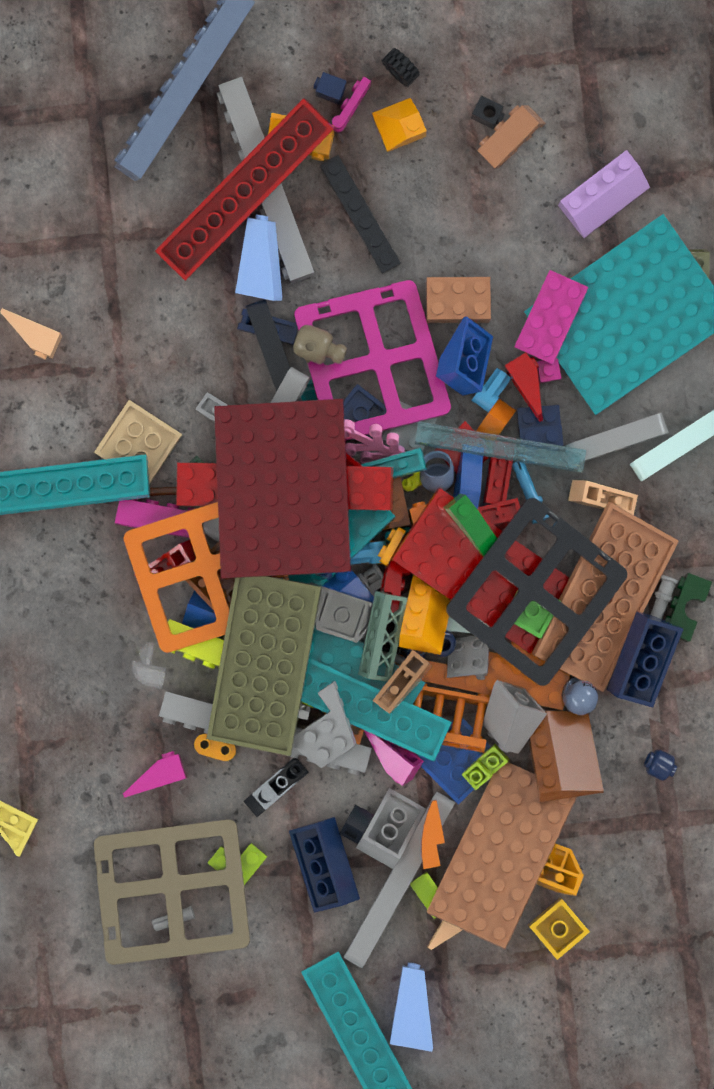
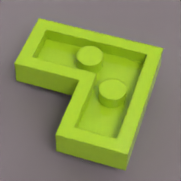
[208,843,268,885]

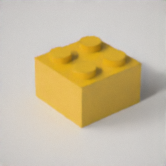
[528,898,590,960]

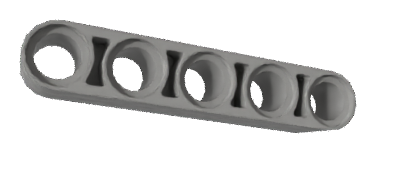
[564,413,669,466]

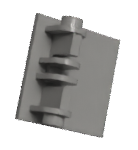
[447,636,489,680]

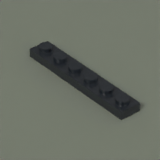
[320,155,401,274]

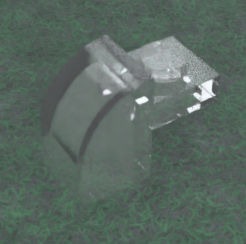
[132,642,167,689]

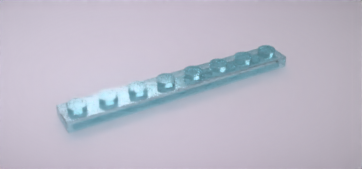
[415,422,586,473]

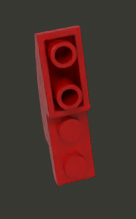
[380,532,410,613]

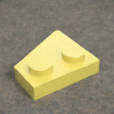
[0,801,39,857]

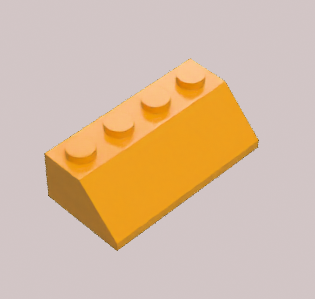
[399,575,451,655]

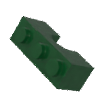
[665,573,712,642]

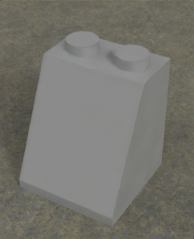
[483,680,547,754]

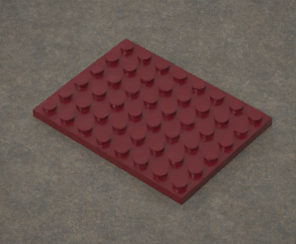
[214,399,351,579]

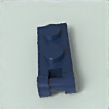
[237,309,298,345]

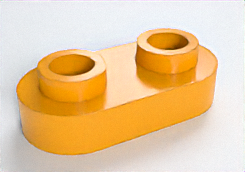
[378,527,406,566]
[194,734,236,761]

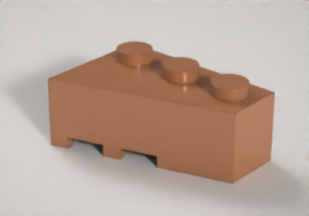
[477,105,546,168]

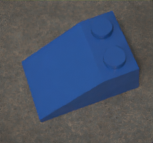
[436,317,493,396]

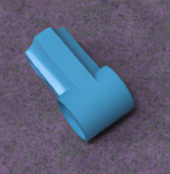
[472,368,511,413]
[351,541,387,565]

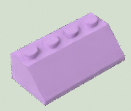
[558,150,650,238]

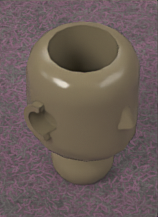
[293,325,347,364]

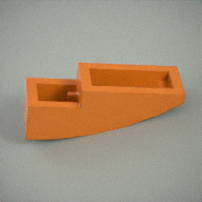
[421,800,445,869]

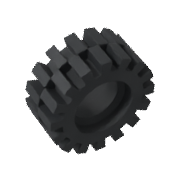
[381,48,420,87]

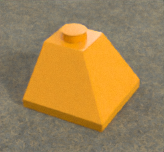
[372,98,427,152]

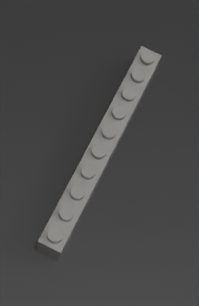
[216,77,314,284]
[159,692,372,776]

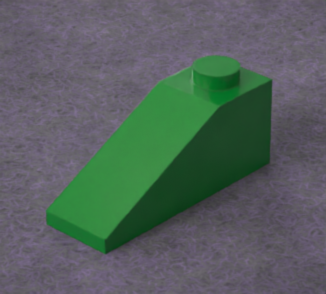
[443,494,497,556]

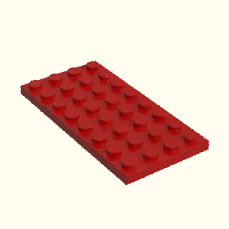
[391,488,569,654]

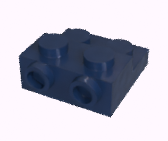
[344,384,387,444]
[517,405,564,454]

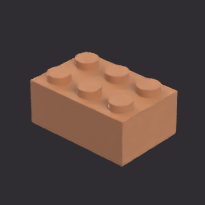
[426,277,491,323]

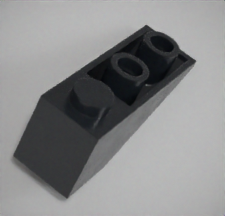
[243,758,309,817]

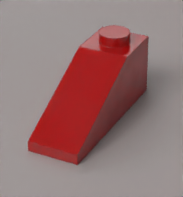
[505,353,543,422]
[134,540,196,579]

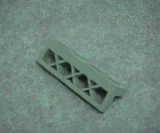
[358,591,408,681]

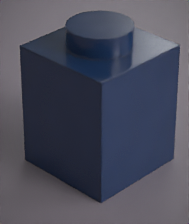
[313,72,347,105]

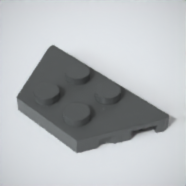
[310,582,373,643]

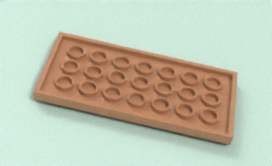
[532,502,679,692]
[427,762,577,949]

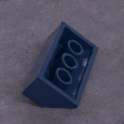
[607,611,683,707]
[289,817,360,913]

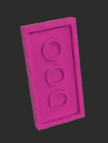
[514,270,589,365]

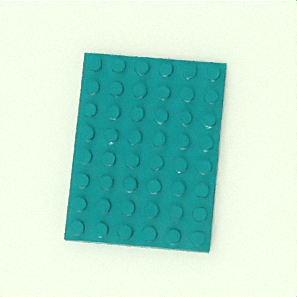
[524,214,714,415]

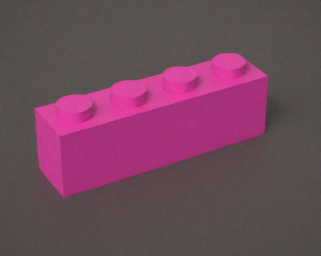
[115,499,196,538]

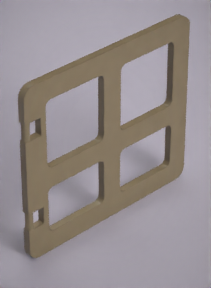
[94,819,250,965]

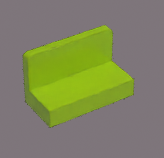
[410,871,438,919]

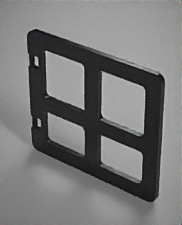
[446,498,628,686]

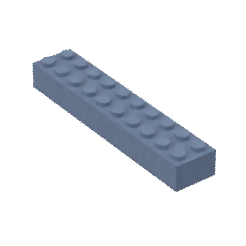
[114,0,255,181]

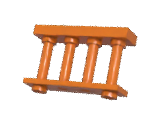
[413,684,490,753]

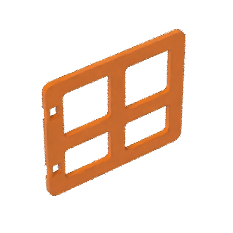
[124,502,289,653]

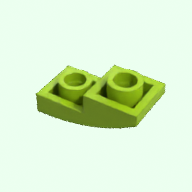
[462,744,509,790]

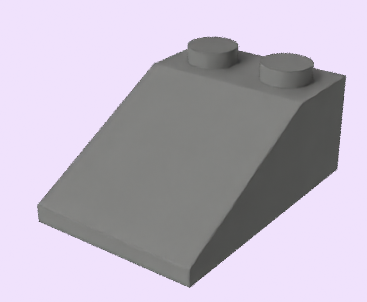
[356,788,426,869]

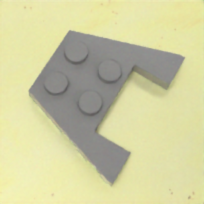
[293,681,357,768]

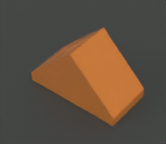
[476,399,516,445]

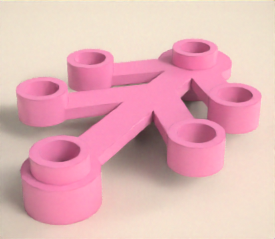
[345,419,406,464]

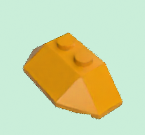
[537,843,584,896]

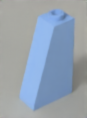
[235,214,282,301]
[389,962,433,1052]

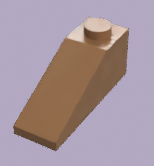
[372,650,432,714]

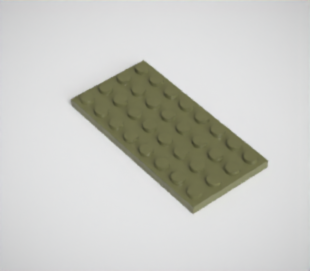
[207,576,322,756]

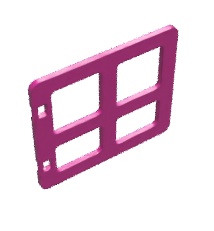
[294,280,451,441]

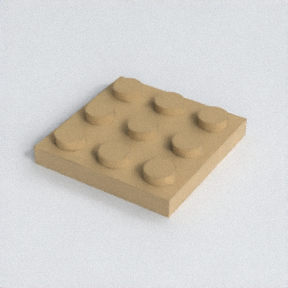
[94,400,182,485]

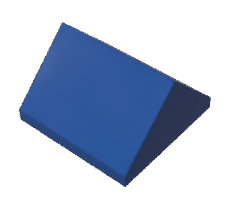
[182,590,222,639]

